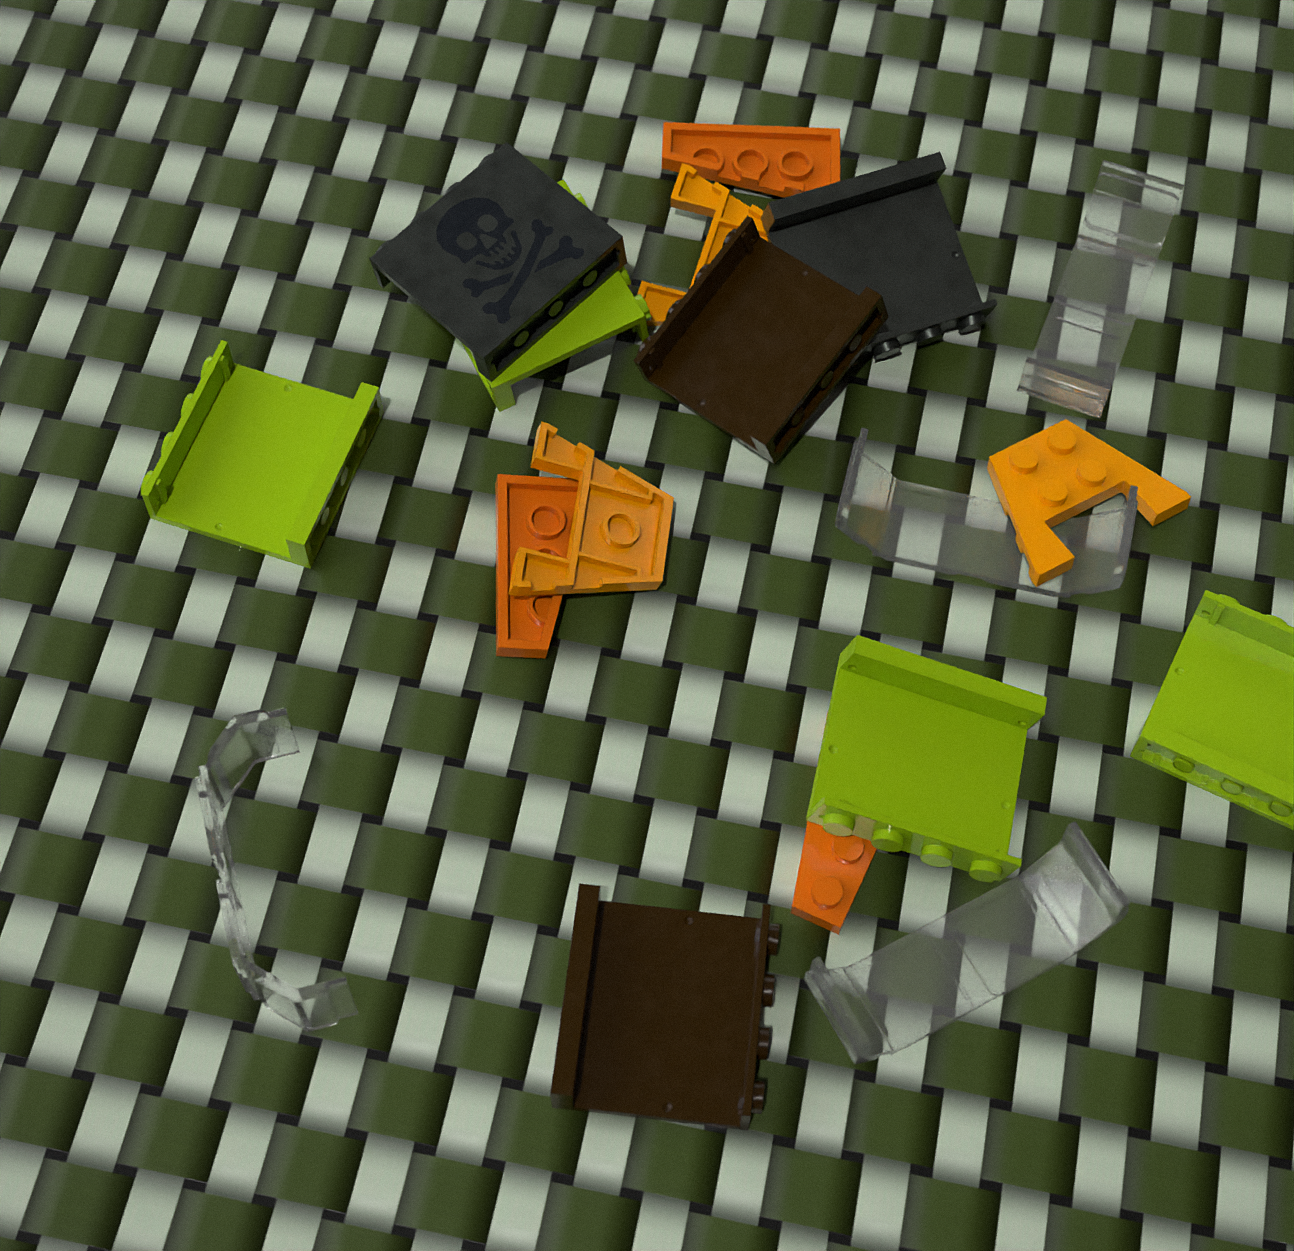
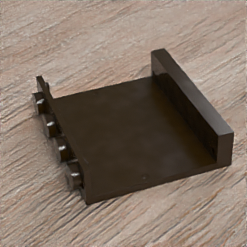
[633,216,889,464]
[550,883,779,1130]

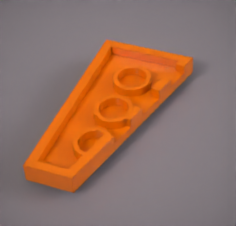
[661,122,840,198]
[495,474,579,659]
[791,712,878,935]

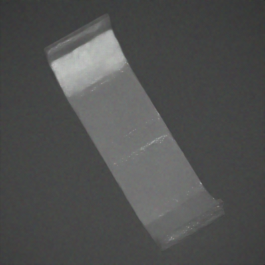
[1017,160,1184,419]
[835,428,1138,598]
[195,707,358,1032]
[804,821,1130,1064]

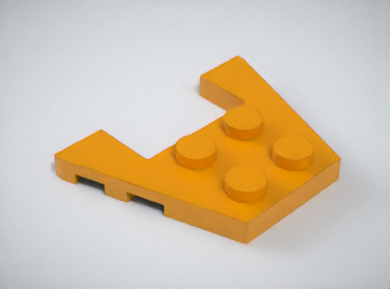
[637,163,769,326]
[987,419,1191,587]
[508,421,674,596]

